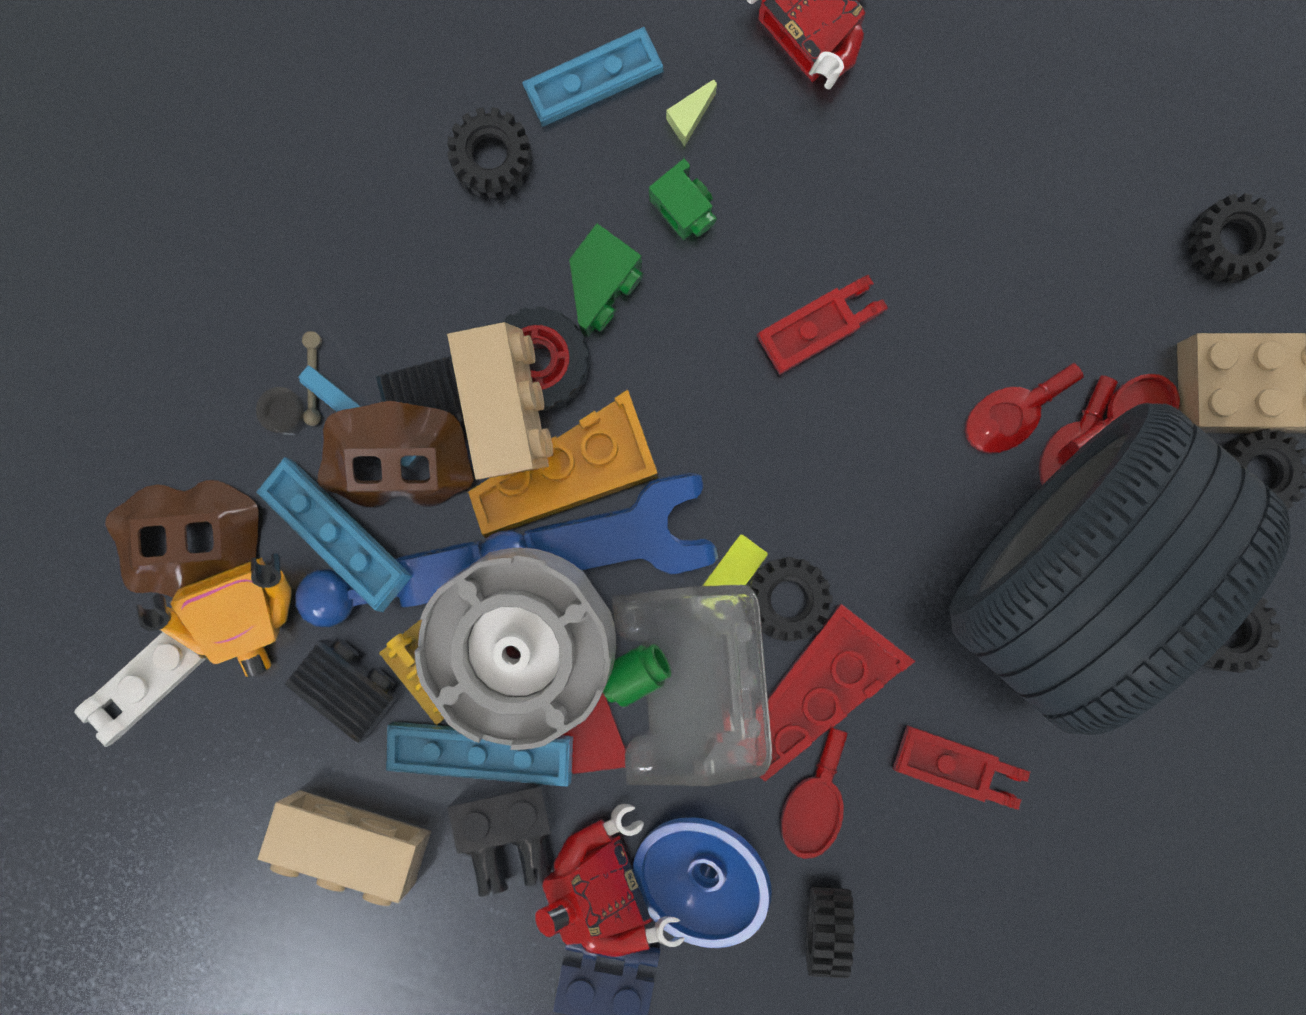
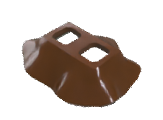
[317,401,473,507]
[105,480,258,598]

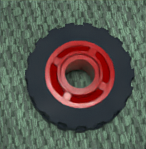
[504,306,591,411]

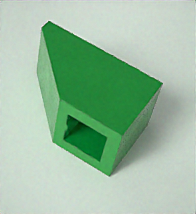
[569,223,644,337]

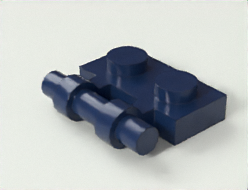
[553,943,660,1015]

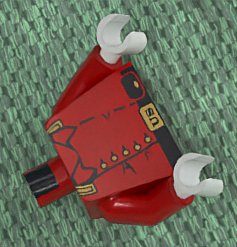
[747,0,866,90]
[535,804,684,957]

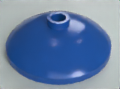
[633,817,772,948]

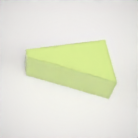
[666,80,717,147]

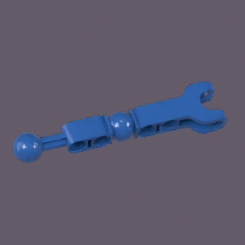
[295,473,718,627]

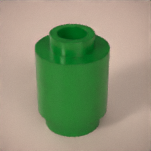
[603,644,672,707]

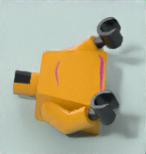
[136,553,292,677]

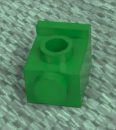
[649,158,717,241]

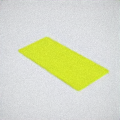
[695,534,768,617]

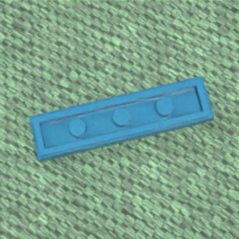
[256,457,412,612]
[386,722,573,787]

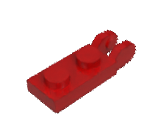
[757,275,888,375]
[893,725,1031,810]

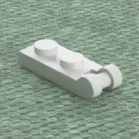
[74,632,207,747]

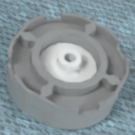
[415,548,616,750]

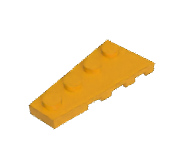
[468,390,659,538]

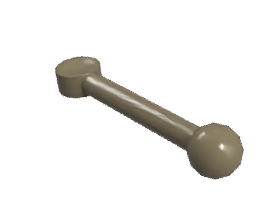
[302,331,322,426]

